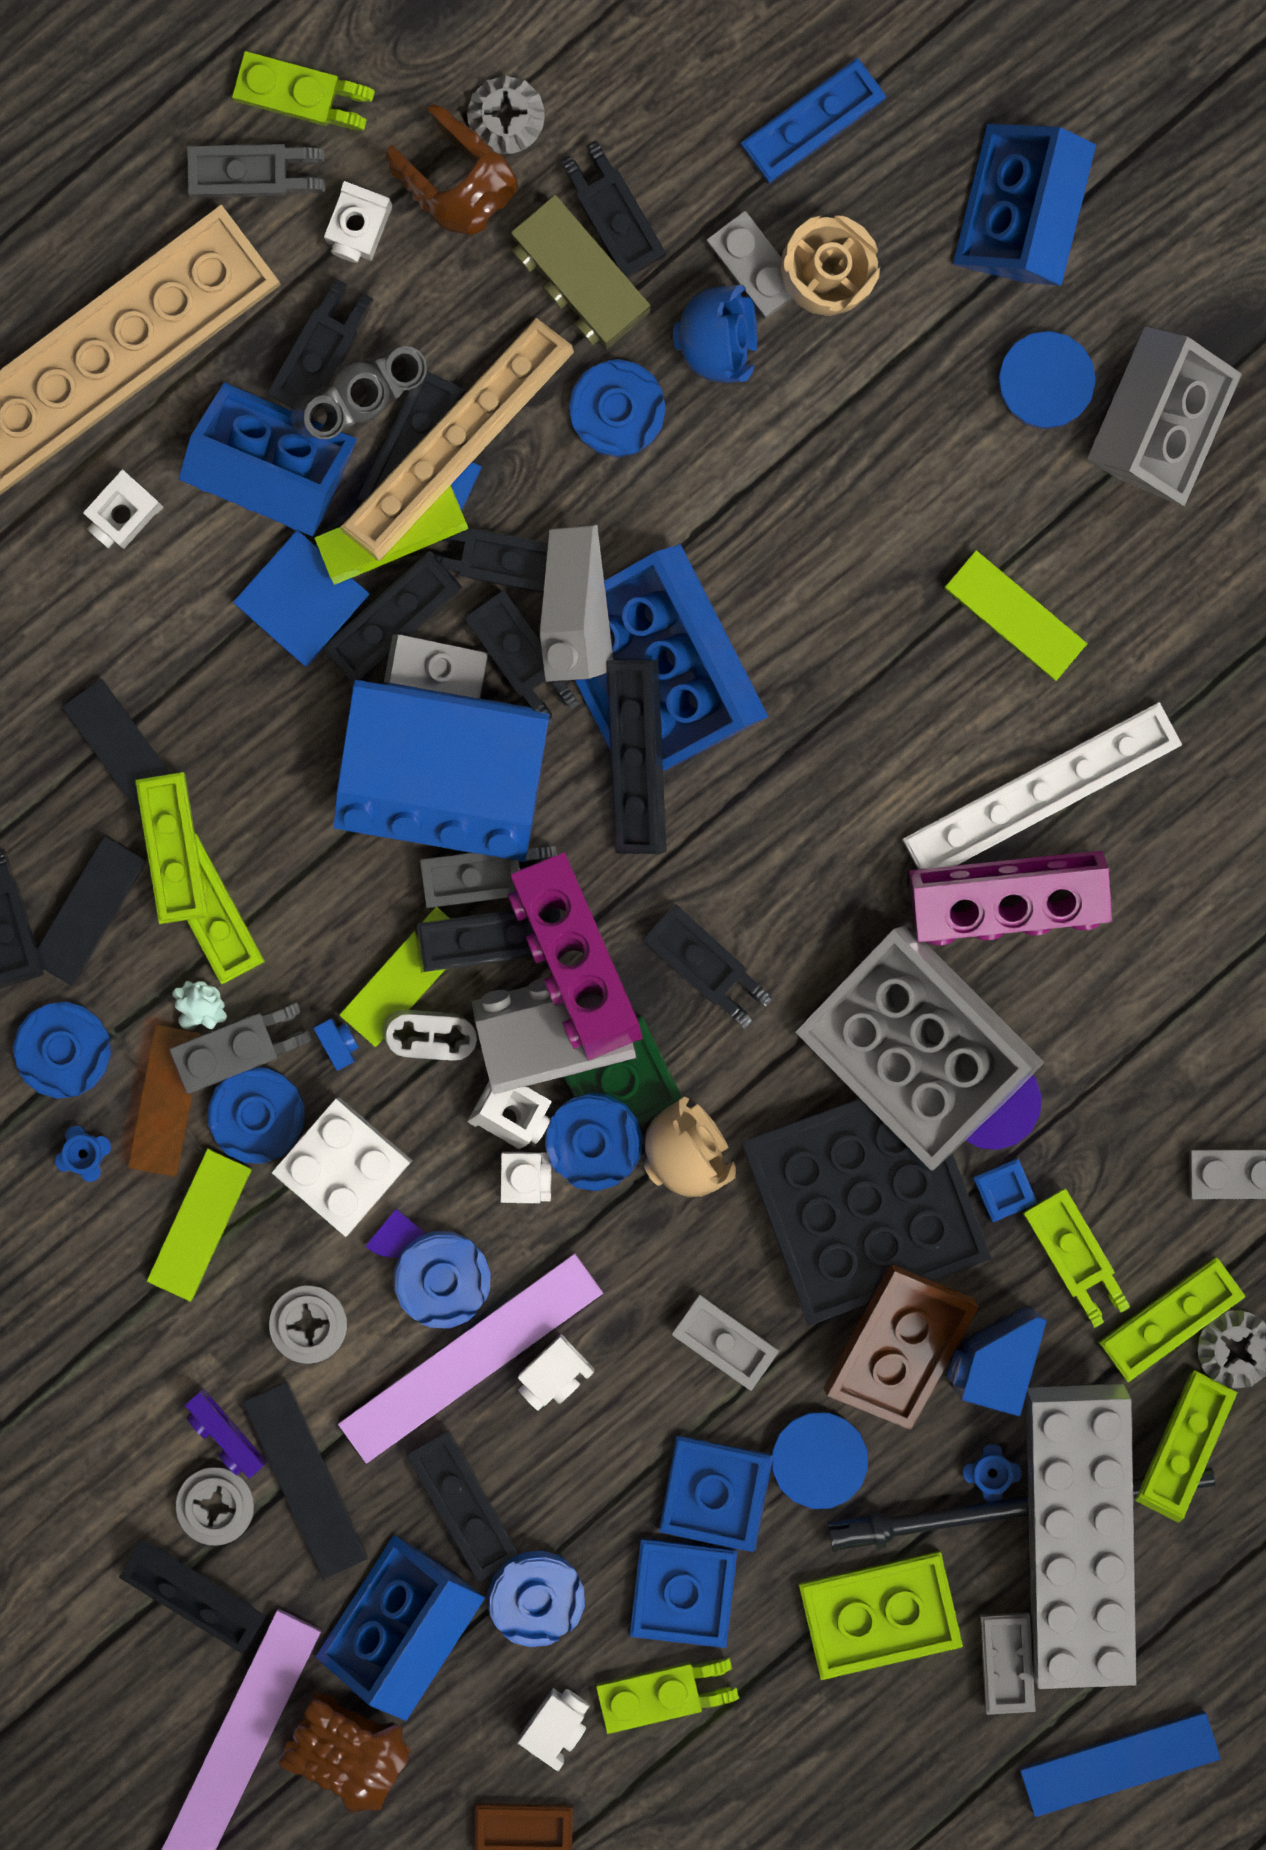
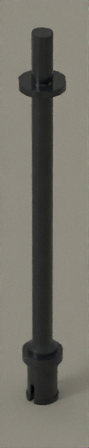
[828,1467,1215,1552]

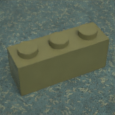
[511,195,651,350]

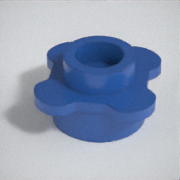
[55,1126,111,1182]
[963,1444,1022,1502]

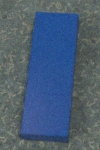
[741,58,886,184]

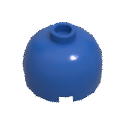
[673,285,758,383]

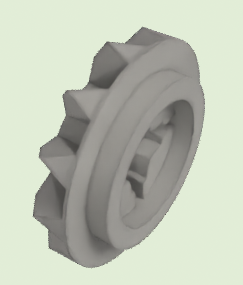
[467,75,545,154]
[269,1285,347,1364]
[1198,1310,1266,1389]
[176,1467,254,1545]

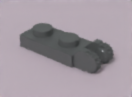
[187,144,325,198]
[420,846,557,908]
[168,1002,311,1094]

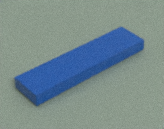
[1019,1710,1221,1817]

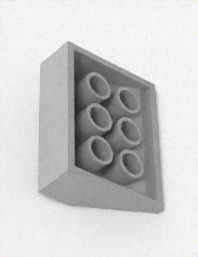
[796,925,1045,1171]

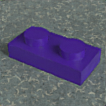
[185,1389,267,1479]

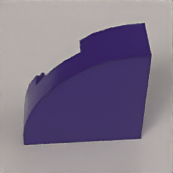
[365,1209,427,1258]

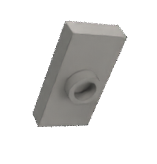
[384,634,488,699]
[980,1612,1035,1715]

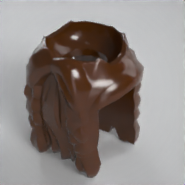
[385,104,518,235]
[279,1692,411,1813]

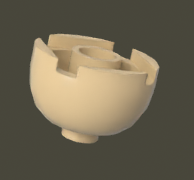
[780,215,880,316]
[644,1097,736,1197]

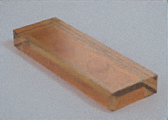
[128,1025,204,1177]

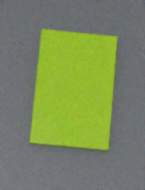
[798,1550,963,1680]

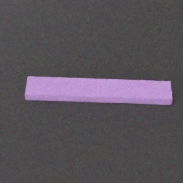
[338,1253,603,1464]
[162,1609,322,1850]

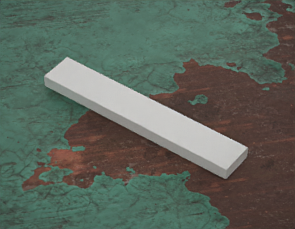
[902,702,1182,870]

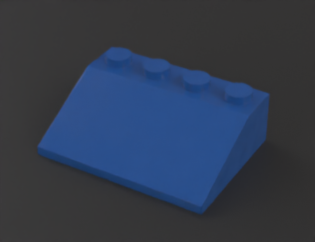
[575,544,769,772]
[333,680,550,862]

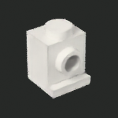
[324,181,392,263]
[83,470,163,549]
[467,1081,552,1149]
[501,1151,551,1203]
[518,1334,594,1411]
[518,1688,590,1771]

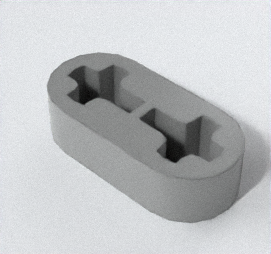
[382,1010,477,1061]

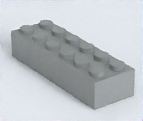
[1026,1384,1136,1689]

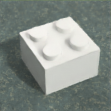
[272,1097,413,1237]

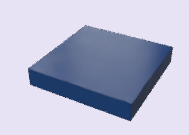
[233,530,371,668]
[659,1436,773,1552]
[630,1538,737,1648]

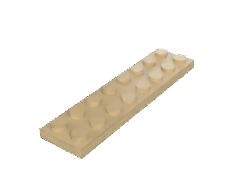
[0,205,281,495]

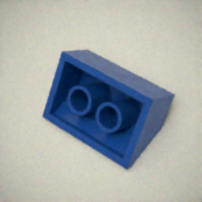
[953,124,1096,286]
[178,383,357,536]
[946,1307,1047,1416]
[316,1535,485,1721]

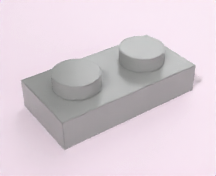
[707,211,792,319]
[1189,1150,1266,1199]
[671,1294,779,1391]

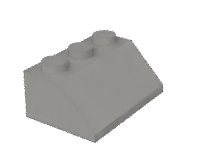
[1087,326,1242,506]
[472,978,636,1095]

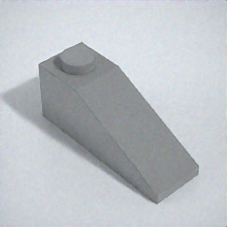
[540,525,613,682]

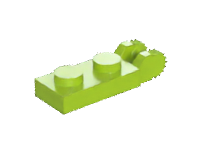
[232,51,375,131]
[1022,1188,1130,1328]
[596,1658,739,1734]

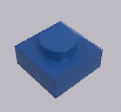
[314,1019,359,1071]

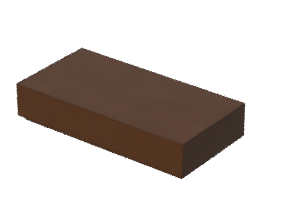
[475,1803,573,1850]

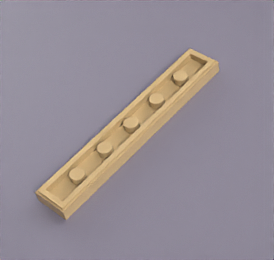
[341,318,574,561]

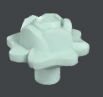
[172,981,227,1031]

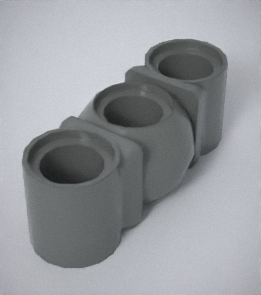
[291,346,427,439]

